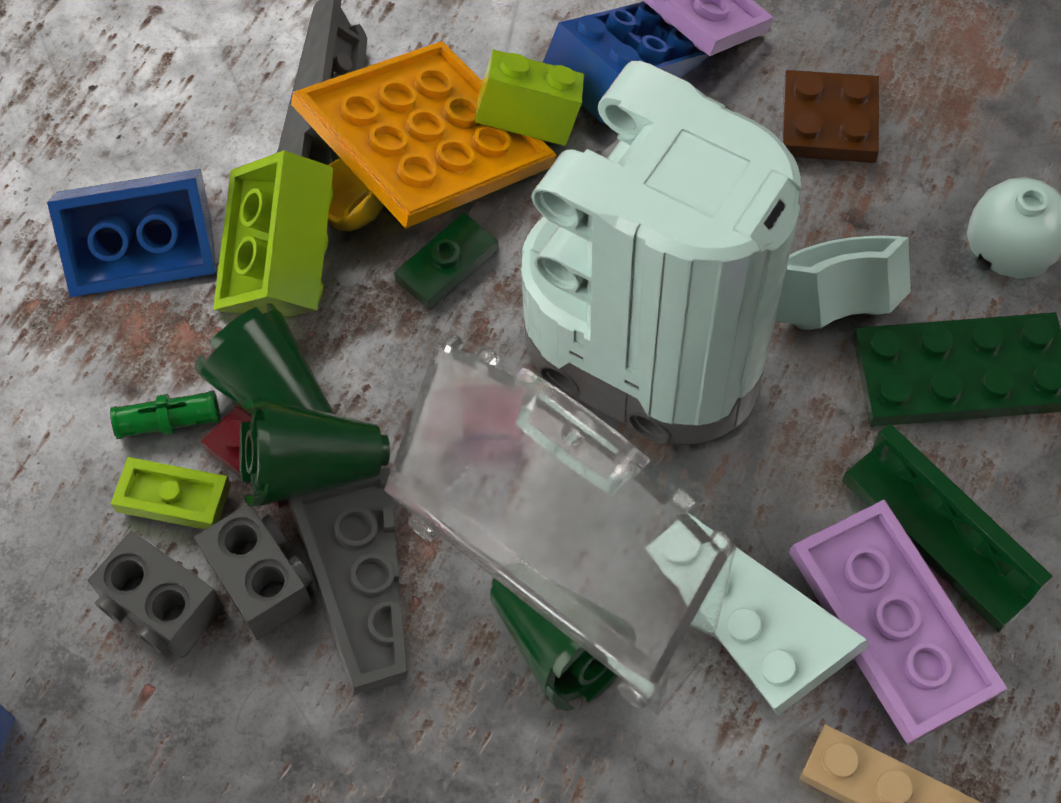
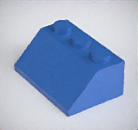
[47,168,216,297]

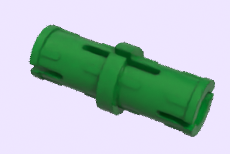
[110,390,220,439]

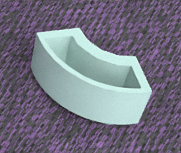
[775,236,911,330]

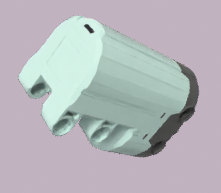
[521,61,801,444]

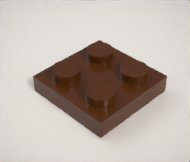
[781,70,879,163]

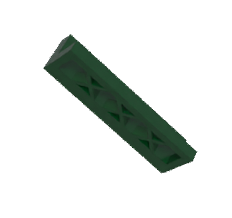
[842,423,1053,633]

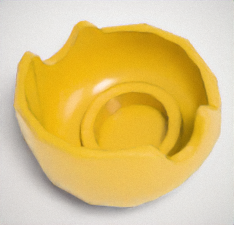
[328,158,384,232]

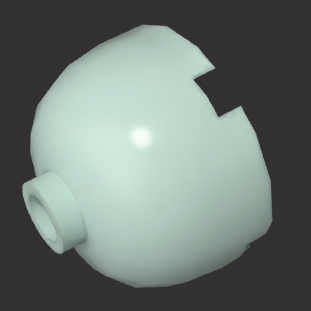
[967,177,1061,278]

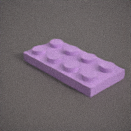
[789,500,1007,745]

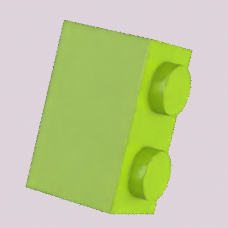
[475,49,584,146]

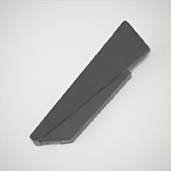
[277,0,368,165]

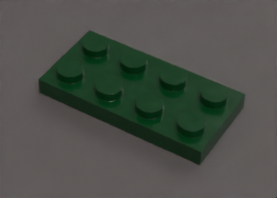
[853,312,1061,427]

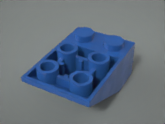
[543,2,708,124]

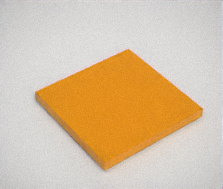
[291,41,557,229]

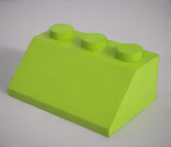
[213,150,334,317]

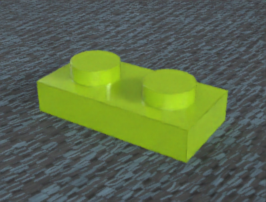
[110,457,231,530]

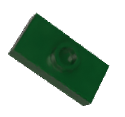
[394,213,499,310]

